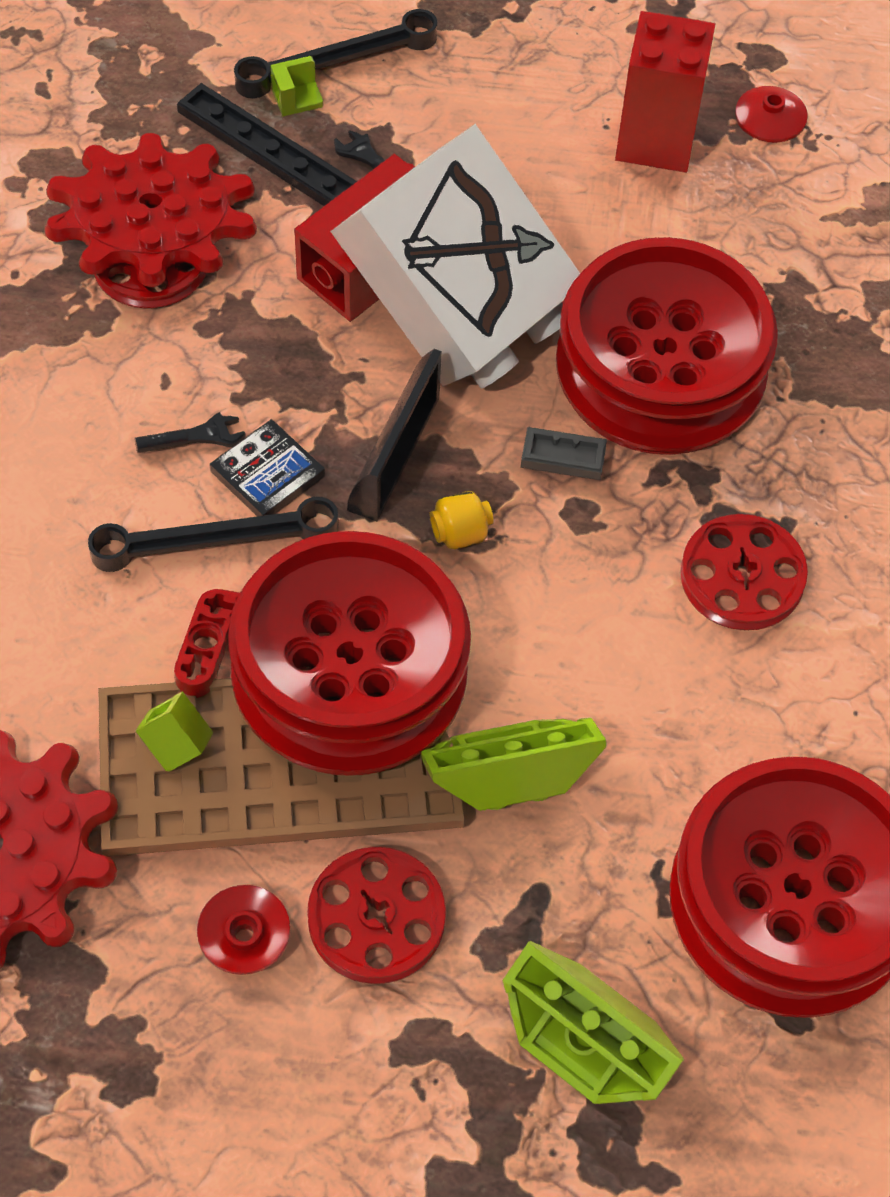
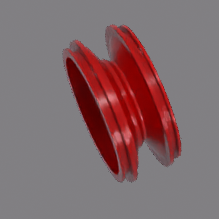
[556,237,778,455]
[228,531,471,776]
[669,757,890,1018]

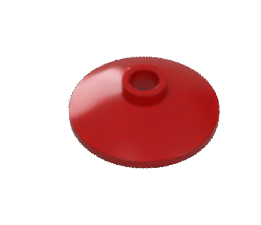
[735,86,808,143]
[197,885,290,975]

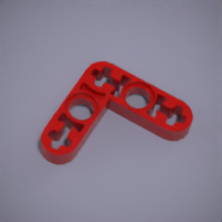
[174,589,318,698]

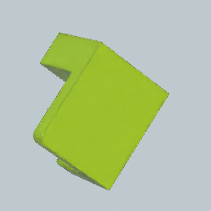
[270,56,323,117]
[136,691,213,771]

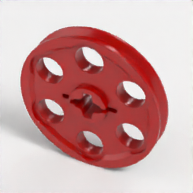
[94,262,206,308]
[680,514,808,630]
[307,847,446,984]

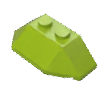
[421,718,606,811]
[502,941,685,1104]

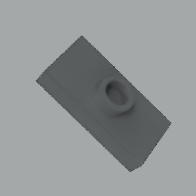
[520,427,607,480]

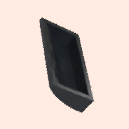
[347,349,442,522]

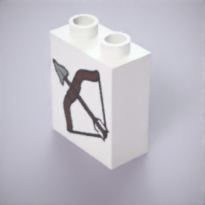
[330,124,580,389]

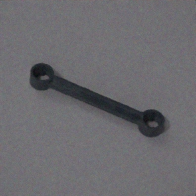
[234,9,437,99]
[88,497,338,572]

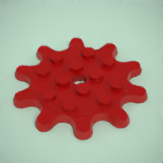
[44,133,257,287]
[0,730,119,969]

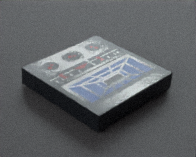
[210,419,325,516]

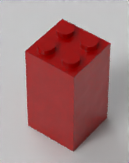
[615,11,716,173]
[294,153,415,322]

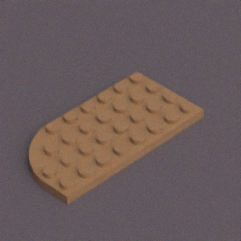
[98,678,464,856]

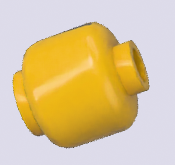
[430,491,494,549]

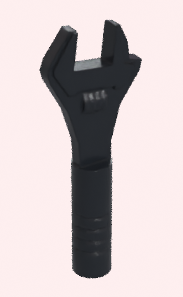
[334,131,385,169]
[134,412,246,453]

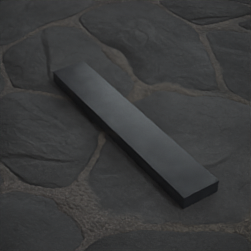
[177,83,357,206]

